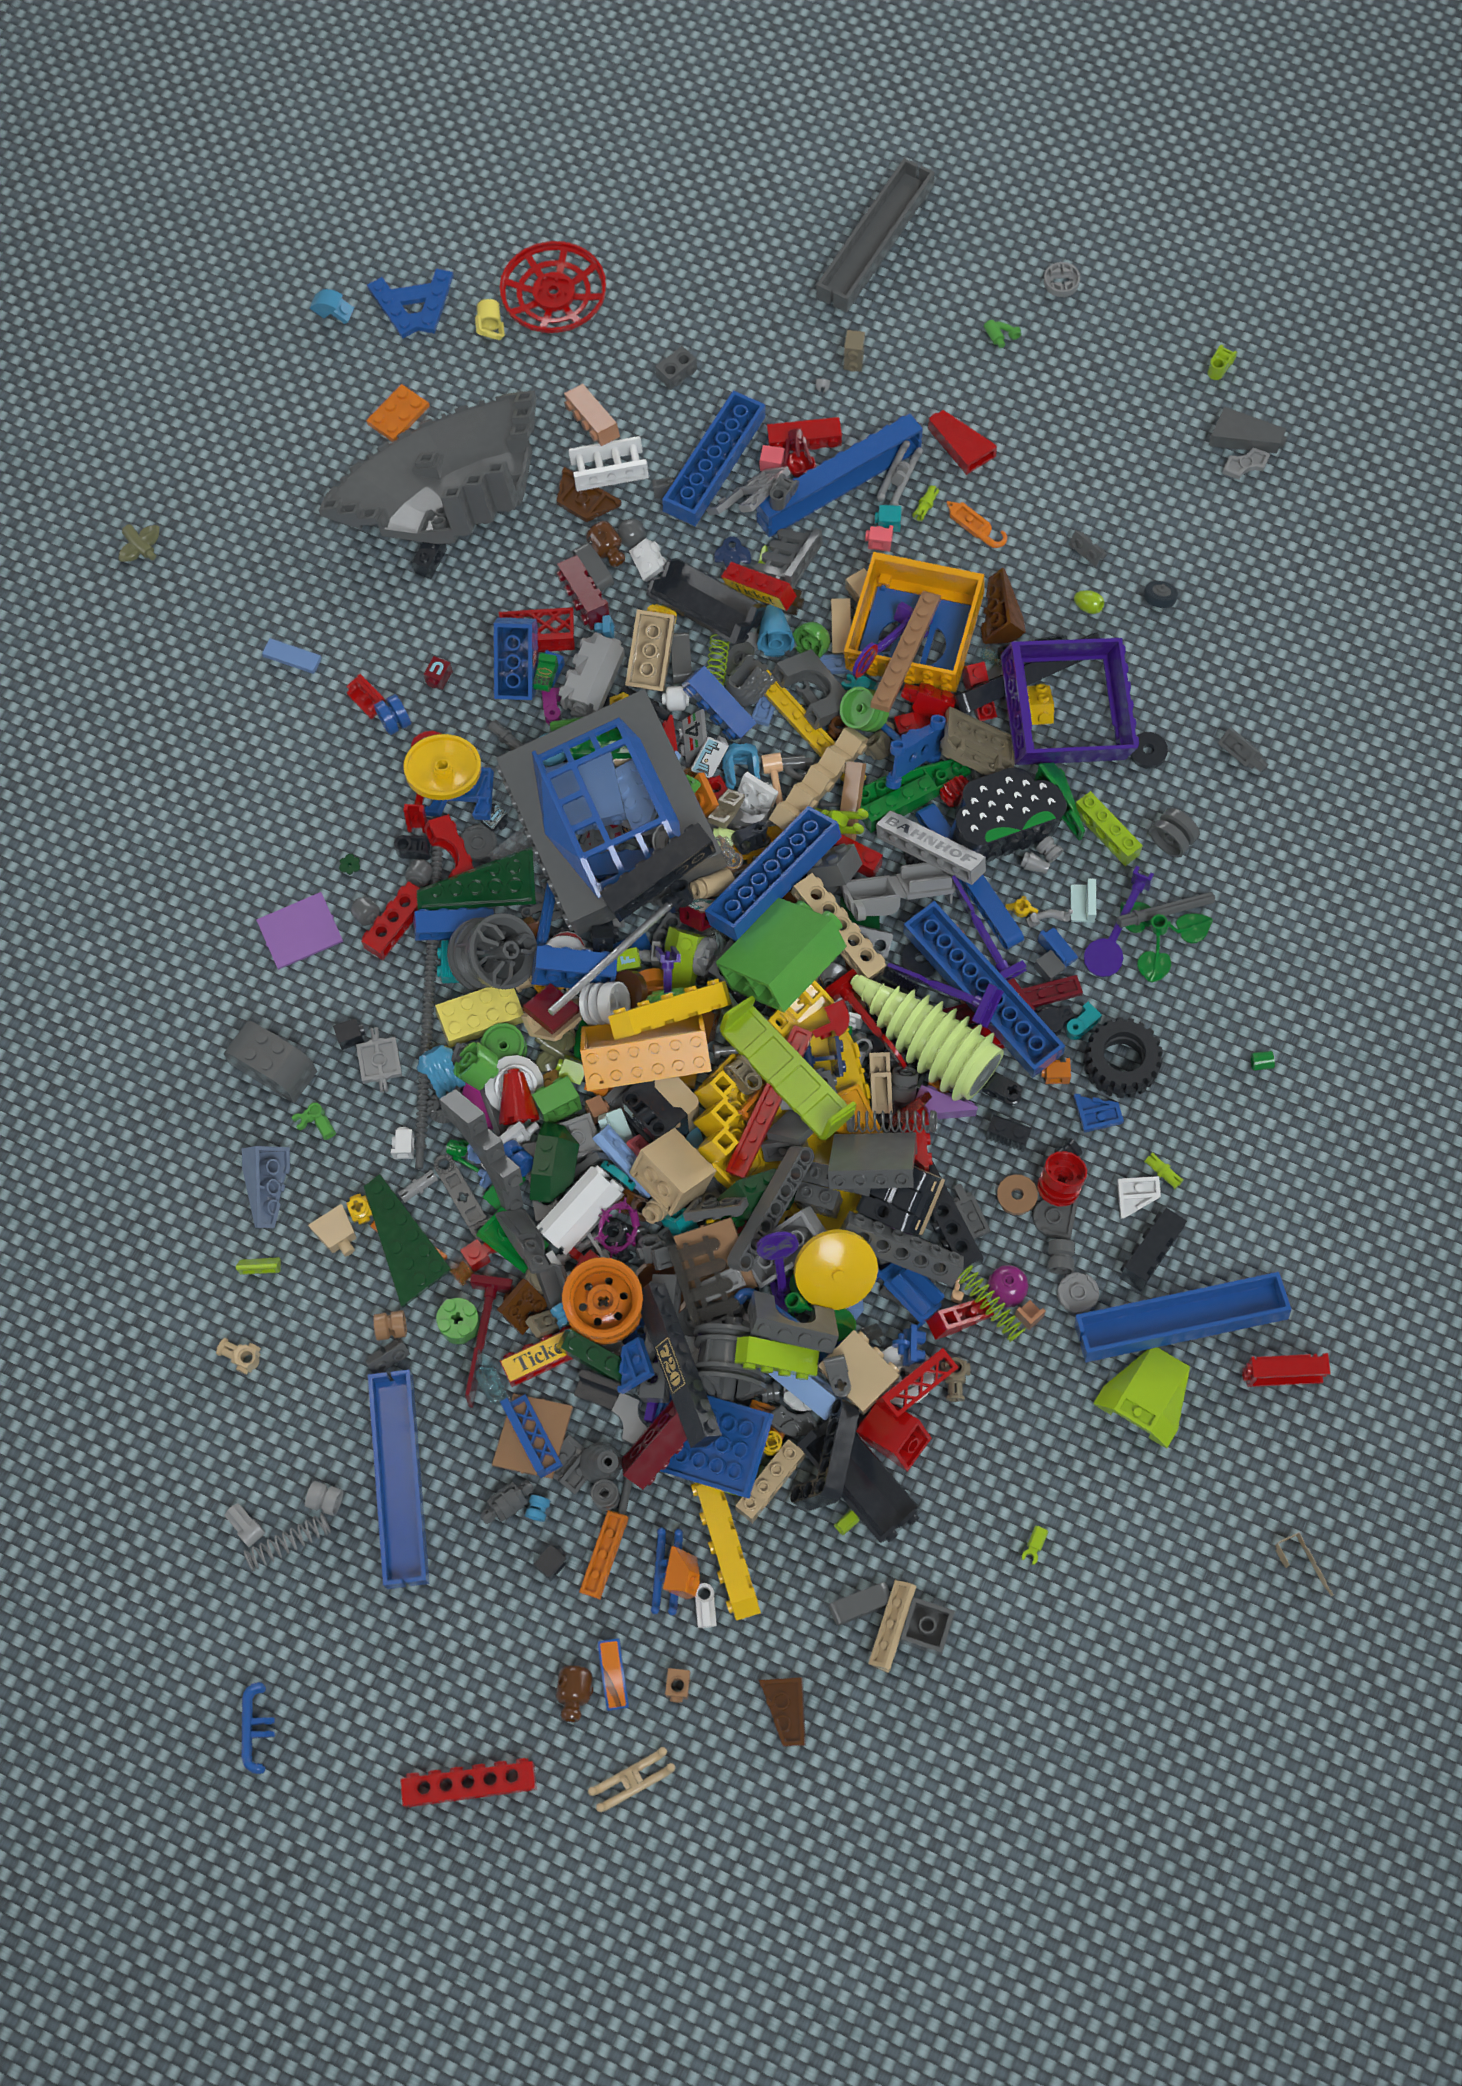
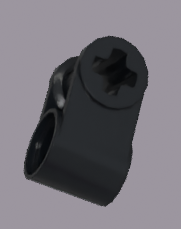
[731,822,771,855]
[394,835,431,860]
[982,1072,1022,1105]

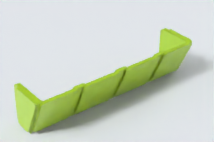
[720,996,857,1140]

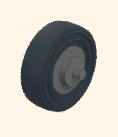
[1143,581,1178,608]

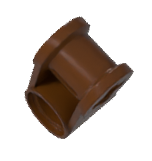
[615,1188,649,1222]

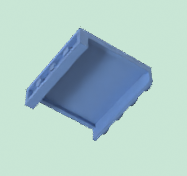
[545,752,627,835]

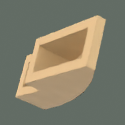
[831,598,851,654]
[868,1052,893,1114]

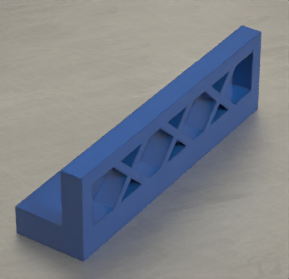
[500,1394,563,1478]

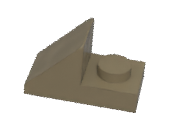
[525,1310,560,1341]

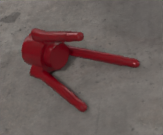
[783,429,812,467]

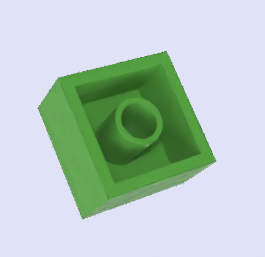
[532,1076,582,1124]

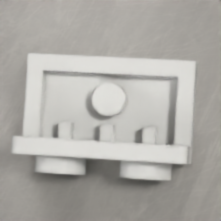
[629,538,667,582]

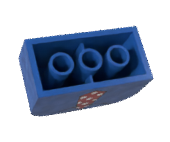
[494,618,538,700]

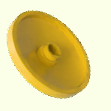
[404,734,481,800]
[794,1229,878,1310]

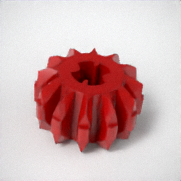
[940,775,970,808]

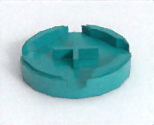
[600,1161,636,1191]

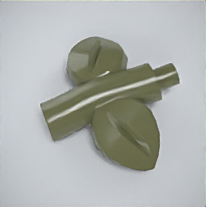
[118,524,160,562]
[534,1031,575,1073]

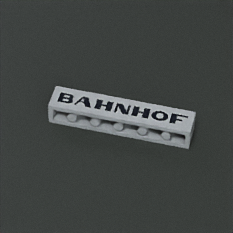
[876,810,986,885]

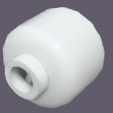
[662,686,689,711]

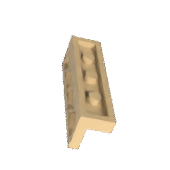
[868,1580,916,1673]

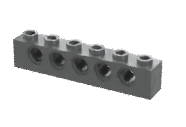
[840,1211,964,1287]
[637,1274,683,1403]

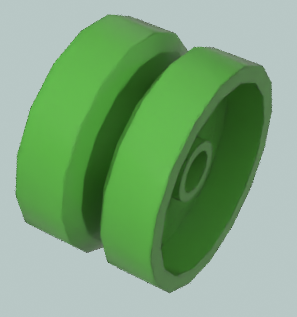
[840,686,889,732]
[481,1023,528,1060]

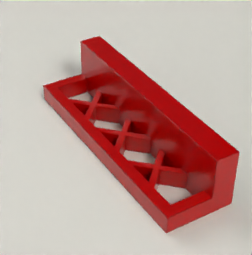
[876,1348,959,1418]

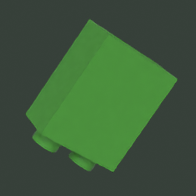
[716,898,847,1012]

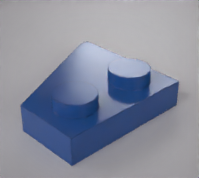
[1073,1094,1124,1133]
[617,1337,655,1394]

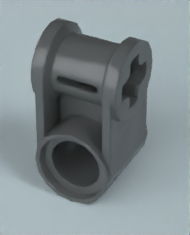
[770,473,799,511]
[823,1354,851,1397]

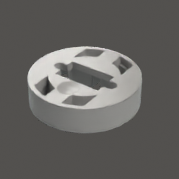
[1044,262,1080,297]

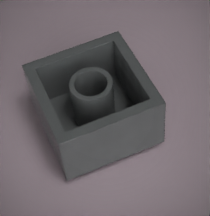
[807,844,863,888]
[899,1597,955,1656]

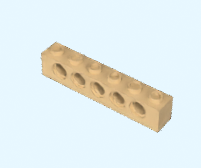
[791,873,886,980]

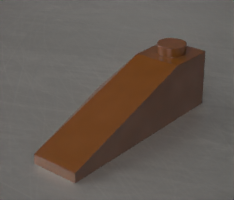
[981,567,1026,644]

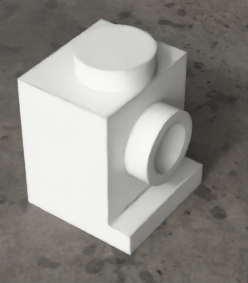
[391,1127,415,1159]

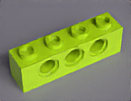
[1076,791,1143,866]

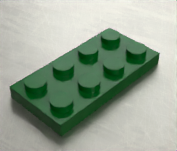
[569,728,632,760]

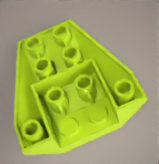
[1093,1347,1190,1449]

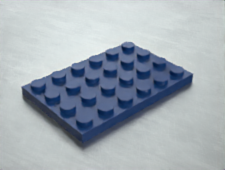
[654,1394,774,1499]

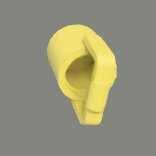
[475,299,505,340]

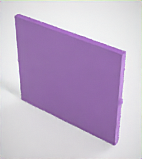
[257,892,343,970]

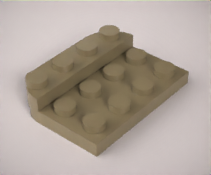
[941,706,1015,775]

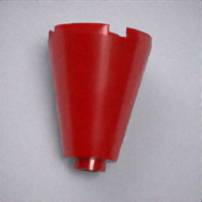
[499,1069,540,1125]

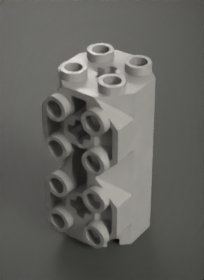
[559,633,625,718]

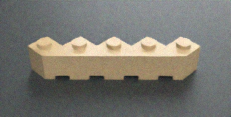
[769,727,869,830]

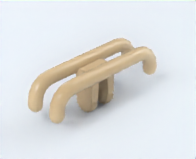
[588,1747,675,1812]

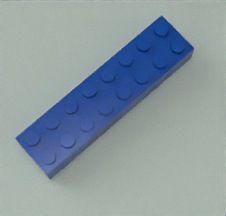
[662,390,765,527]
[705,806,842,941]

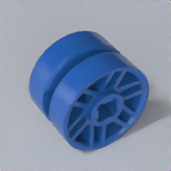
[374,694,411,736]

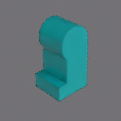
[1066,1001,1102,1040]

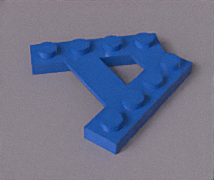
[367,269,454,339]

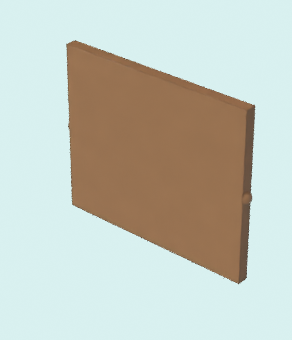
[674,1217,758,1305]
[492,1394,573,1479]

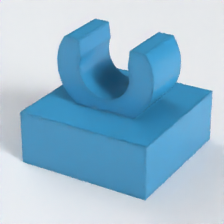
[594,615,615,639]

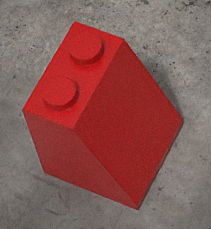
[856,1403,932,1472]

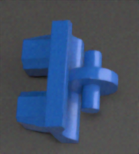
[892,1324,926,1367]

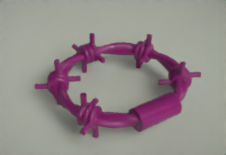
[594,1197,640,1258]

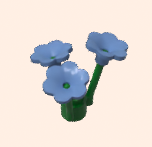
[446,1132,496,1189]

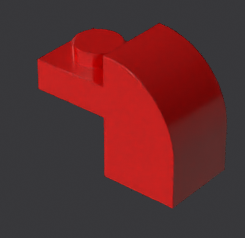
[812,999,850,1040]

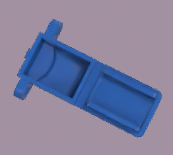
[875,1262,945,1330]

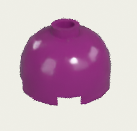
[987,1265,1029,1308]

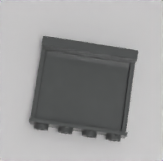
[828,1132,918,1189]

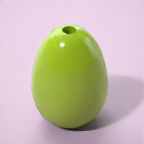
[1074,590,1104,614]

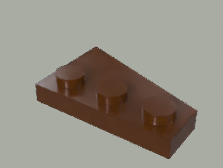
[759,1677,806,1747]

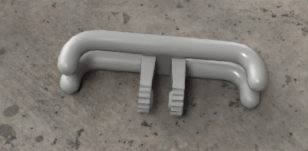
[876,440,923,506]

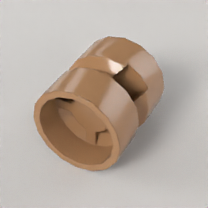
[374,1310,407,1341]

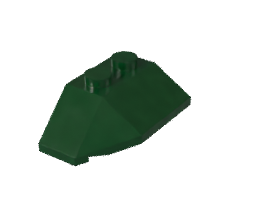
[530,1122,580,1203]
[717,1168,798,1221]

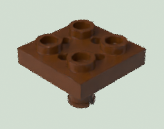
[497,1278,547,1335]

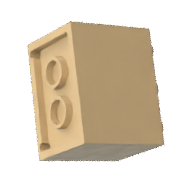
[629,1128,716,1216]
[818,1330,899,1415]

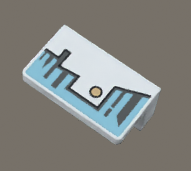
[691,736,729,778]

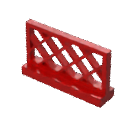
[499,607,575,652]

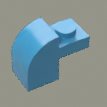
[309,289,354,324]

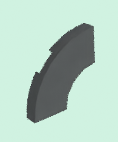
[770,1405,819,1437]

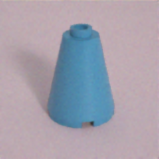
[757,605,795,657]

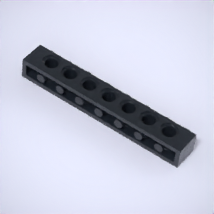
[887,1117,984,1273]

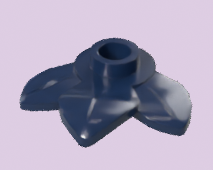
[714,536,751,568]

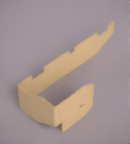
[1275,1533,1333,1596]

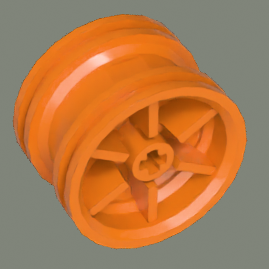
[562,1257,643,1345]

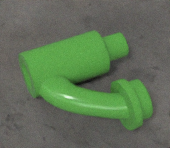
[983,320,1021,348]

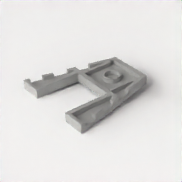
[706,467,791,515]

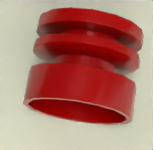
[1037,1151,1087,1207]

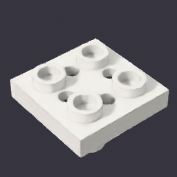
[737,772,779,815]

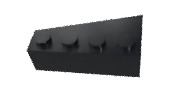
[1120,1207,1187,1292]

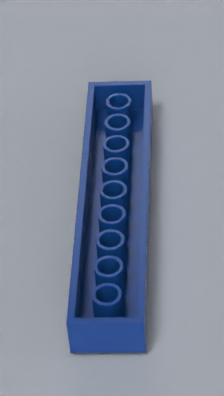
[903,901,1065,1078]

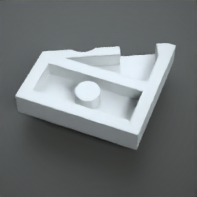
[1117,1176,1161,1219]

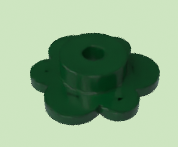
[339,854,361,875]

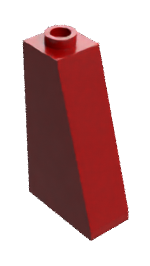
[928,410,997,475]

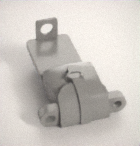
[840,863,955,921]

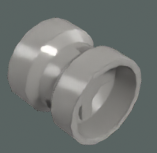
[1036,836,1064,863]

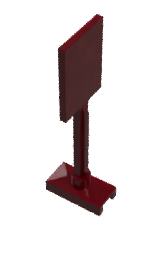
[465,1274,514,1408]

